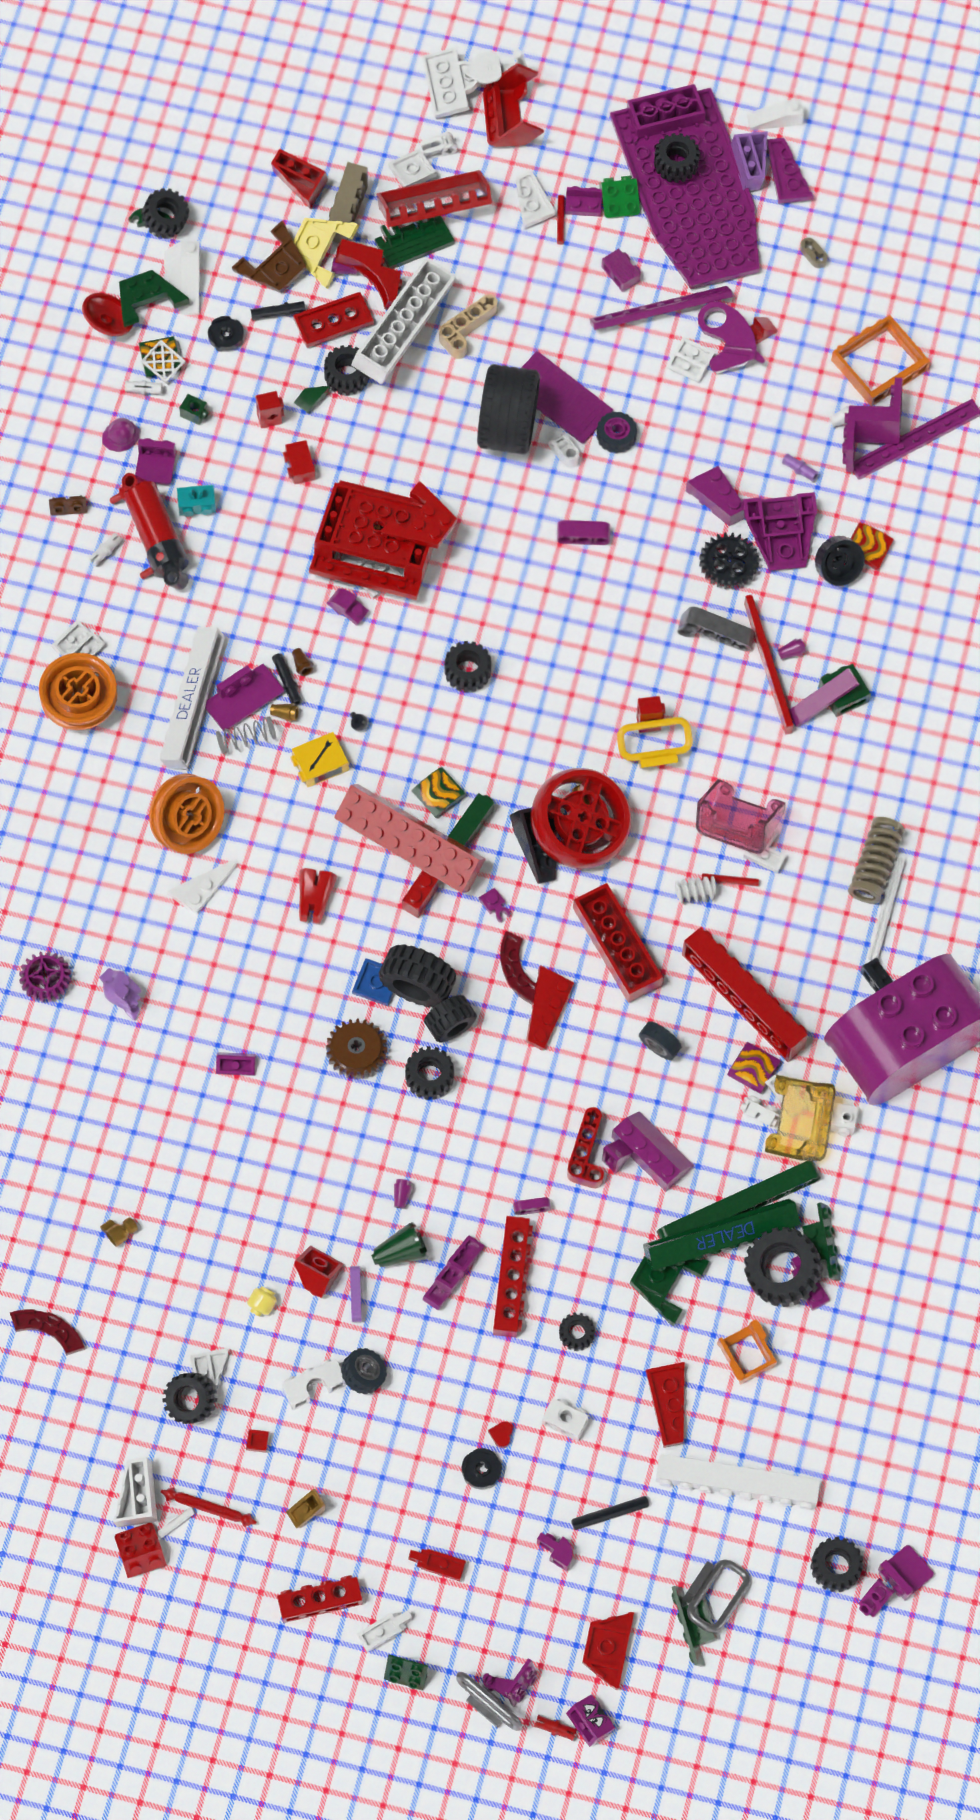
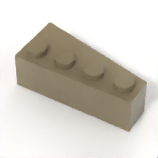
[328,162,368,243]

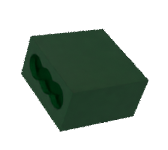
[818,663,871,717]

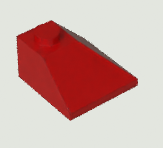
[294,1245,344,1298]

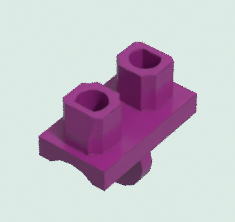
[858,1578,895,1617]

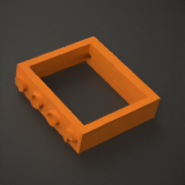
[831,315,930,406]

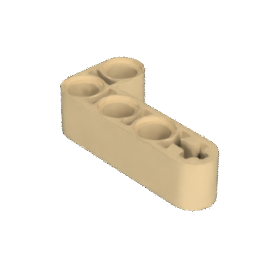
[439,294,498,359]

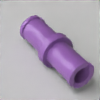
[782,453,819,482]

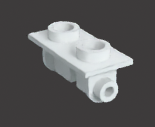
[740,1095,782,1127]

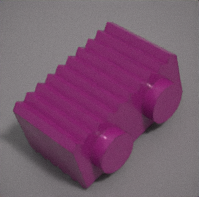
[601,248,641,292]

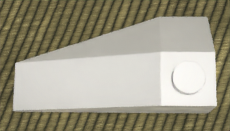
[164,241,200,315]

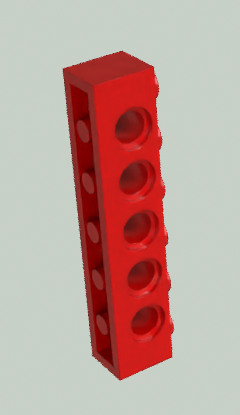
[493,1216,533,1338]

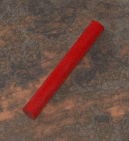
[557,195,565,245]
[701,873,759,886]

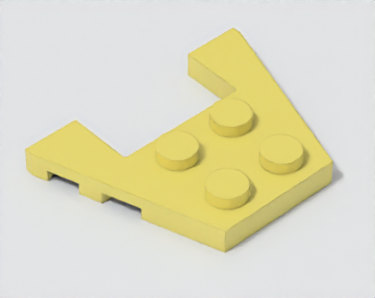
[293,218,359,289]

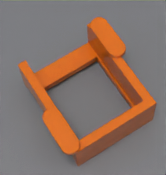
[717,1320,777,1385]

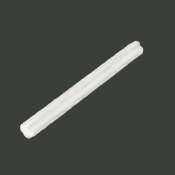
[867,857,905,961]

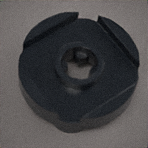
[207,316,244,352]
[461,1448,502,1490]

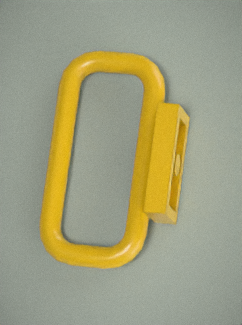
[617,717,693,768]

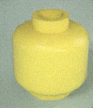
[247,1286,277,1317]

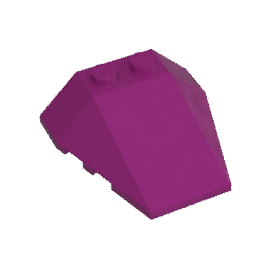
[742,492,817,571]

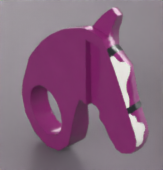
[698,301,765,373]

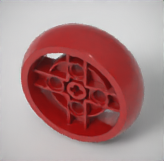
[531,768,631,869]

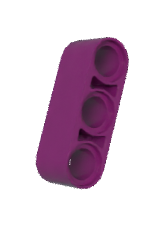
[557,520,611,545]

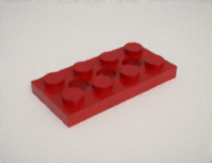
[293,292,374,348]

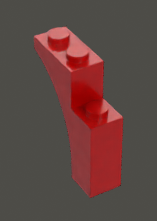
[335,239,403,310]

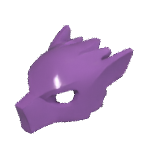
[99,968,141,1021]

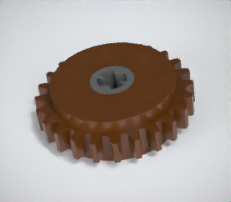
[326,1018,387,1079]

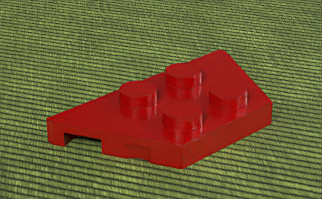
[582,1612,634,1691]

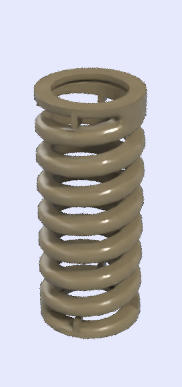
[848,816,905,904]

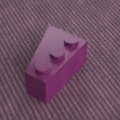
[685,466,745,526]

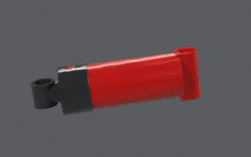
[109,473,189,590]

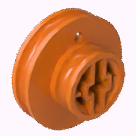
[39,653,118,730]
[149,773,224,854]

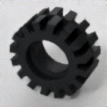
[559,1312,595,1351]

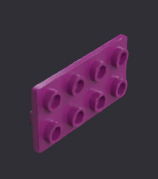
[205,664,284,732]

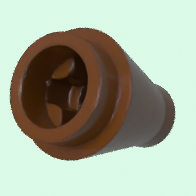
[292,648,314,676]

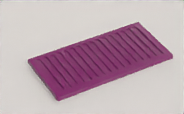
[520,351,613,444]

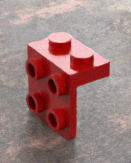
[114,1523,167,1578]

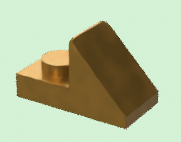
[286,1489,326,1529]

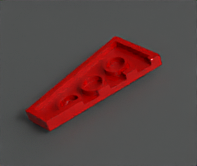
[525,965,575,1051]
[645,1362,685,1448]

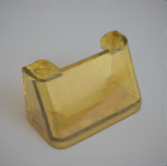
[765,1075,836,1161]

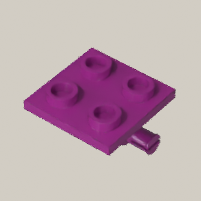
[483,1658,537,1707]

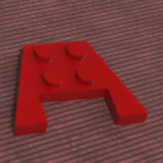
[381,481,457,549]

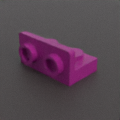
[565,186,602,217]

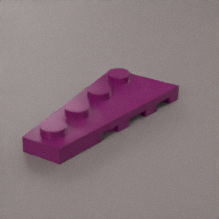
[766,137,814,204]

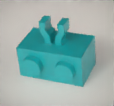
[177,485,216,517]

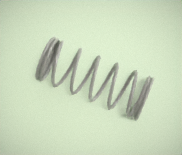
[216,716,277,754]

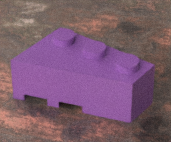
[731,131,768,191]

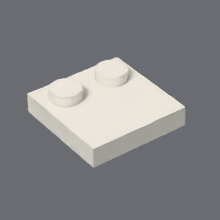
[388,149,437,187]

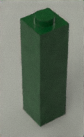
[448,793,495,848]

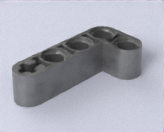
[677,606,755,651]

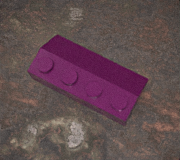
[611,1111,694,1192]

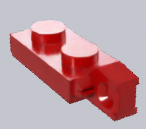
[408,1548,466,1582]

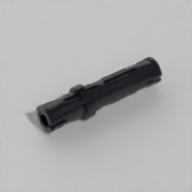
[250,301,306,321]
[272,653,303,706]

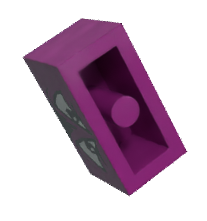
[566,1694,615,1747]

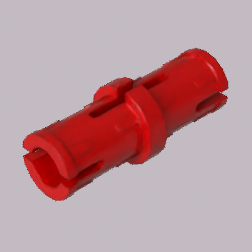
[534,1714,577,1741]

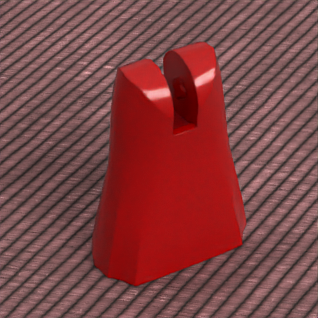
[299,868,337,924]

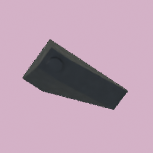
[509,807,556,884]

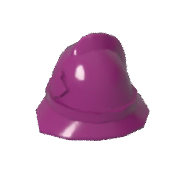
[102,417,140,452]

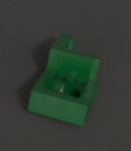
[294,386,331,414]

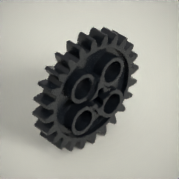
[699,532,759,590]

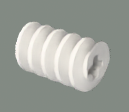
[675,876,716,903]

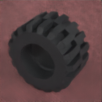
[654,133,700,183]
[141,188,190,238]
[324,345,370,396]
[444,641,492,693]
[424,995,477,1043]
[405,1046,454,1100]
[162,1372,218,1424]
[810,1537,863,1592]

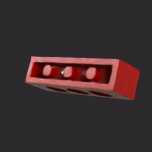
[277,1575,363,1623]

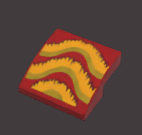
[845,522,894,570]

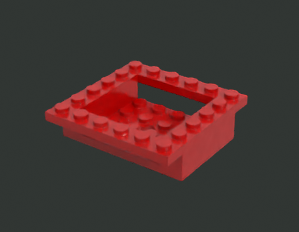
[309,480,434,600]

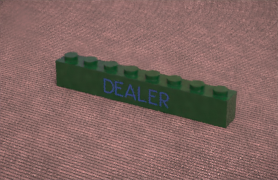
[643,1199,801,1271]

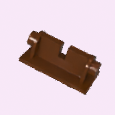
[49,495,87,516]

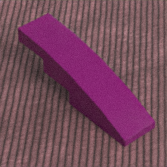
[422,1235,485,1311]

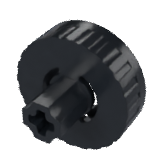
[815,535,865,586]

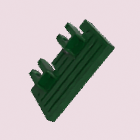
[374,208,455,269]

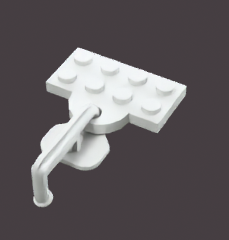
[422,47,527,119]

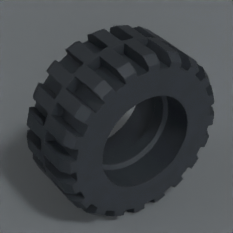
[379,944,457,1008]
[744,1227,823,1307]

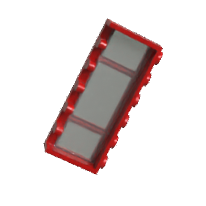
[376,170,492,228]

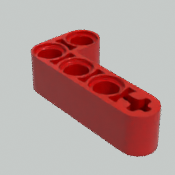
[567,1107,604,1189]

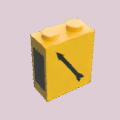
[290,732,349,788]

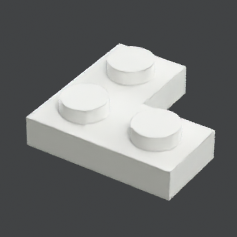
[743,824,786,874]

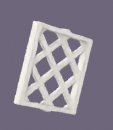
[141,340,186,383]

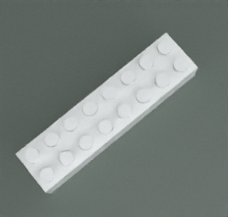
[351,257,456,384]

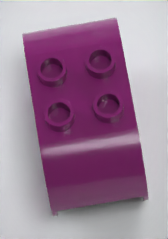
[824,954,980,1106]

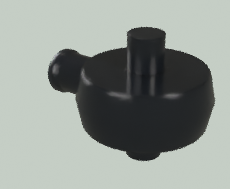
[350,712,368,731]

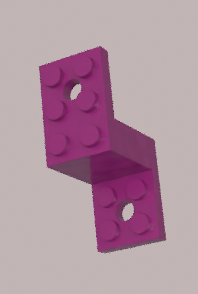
[842,378,902,472]

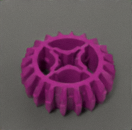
[19,951,71,1003]

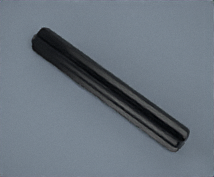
[571,1496,649,1530]

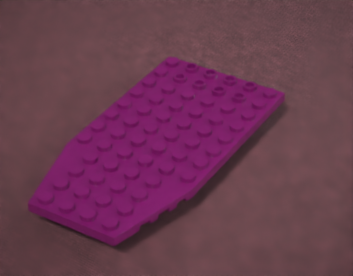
[609,84,760,289]

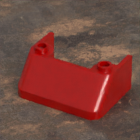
[483,63,544,147]

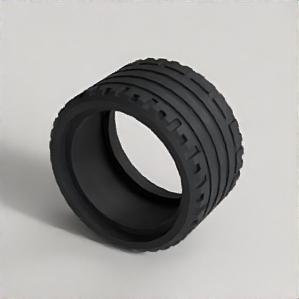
[477,364,540,455]

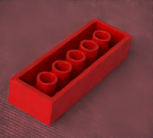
[573,883,663,1003]

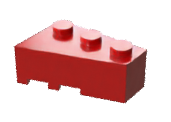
[271,148,328,209]

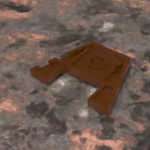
[231,220,307,293]

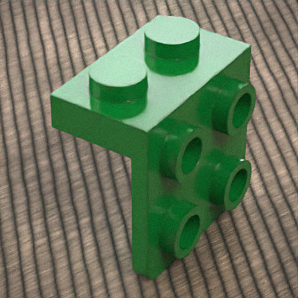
[599,175,640,218]

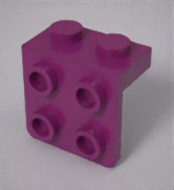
[135,438,176,485]
[878,1545,934,1601]

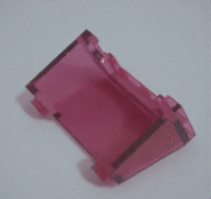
[696,779,786,854]

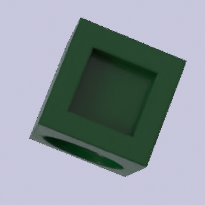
[179,394,209,425]

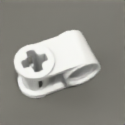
[548,432,579,468]

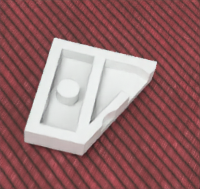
[190,1348,228,1395]

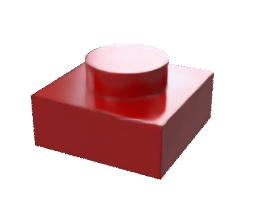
[246,1429,269,1453]

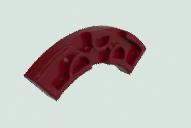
[500,931,536,1005]
[9,1309,85,1356]

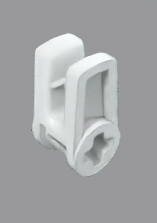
[420,132,457,160]

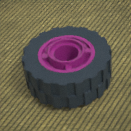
[596,411,637,453]

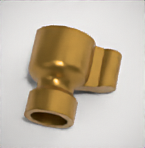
[100,1217,138,1247]

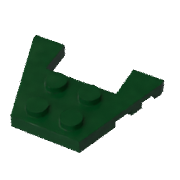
[119,270,190,328]
[629,1256,709,1327]

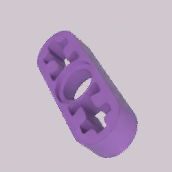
[350,1266,362,1322]

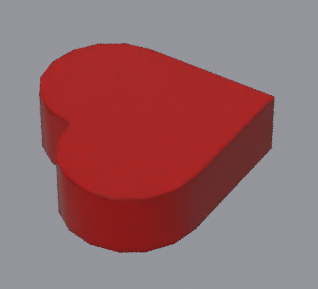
[488,1421,513,1448]

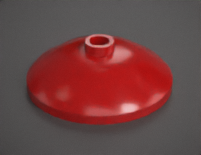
[82,293,133,336]

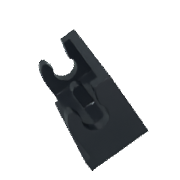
[860,957,893,992]

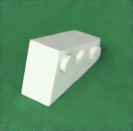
[113,1457,158,1528]

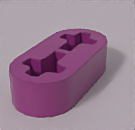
[513,1197,551,1215]

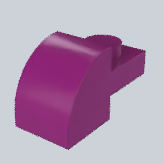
[326,588,369,626]
[536,1532,572,1572]

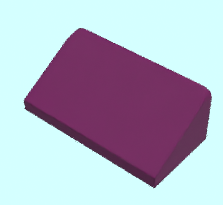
[216,1052,256,1076]

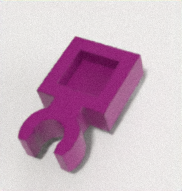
[479,887,510,923]

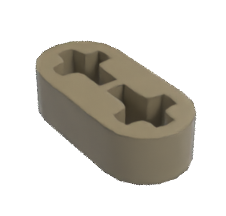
[800,237,828,269]

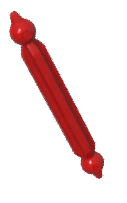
[160,1487,257,1527]

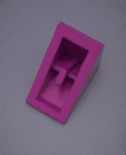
[602,1139,633,1174]

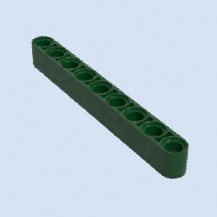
[656,1160,822,1238]

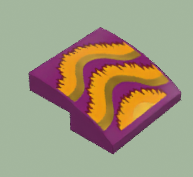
[727,1041,781,1094]

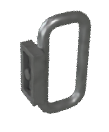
[683,1559,751,1633]
[456,1672,522,1731]

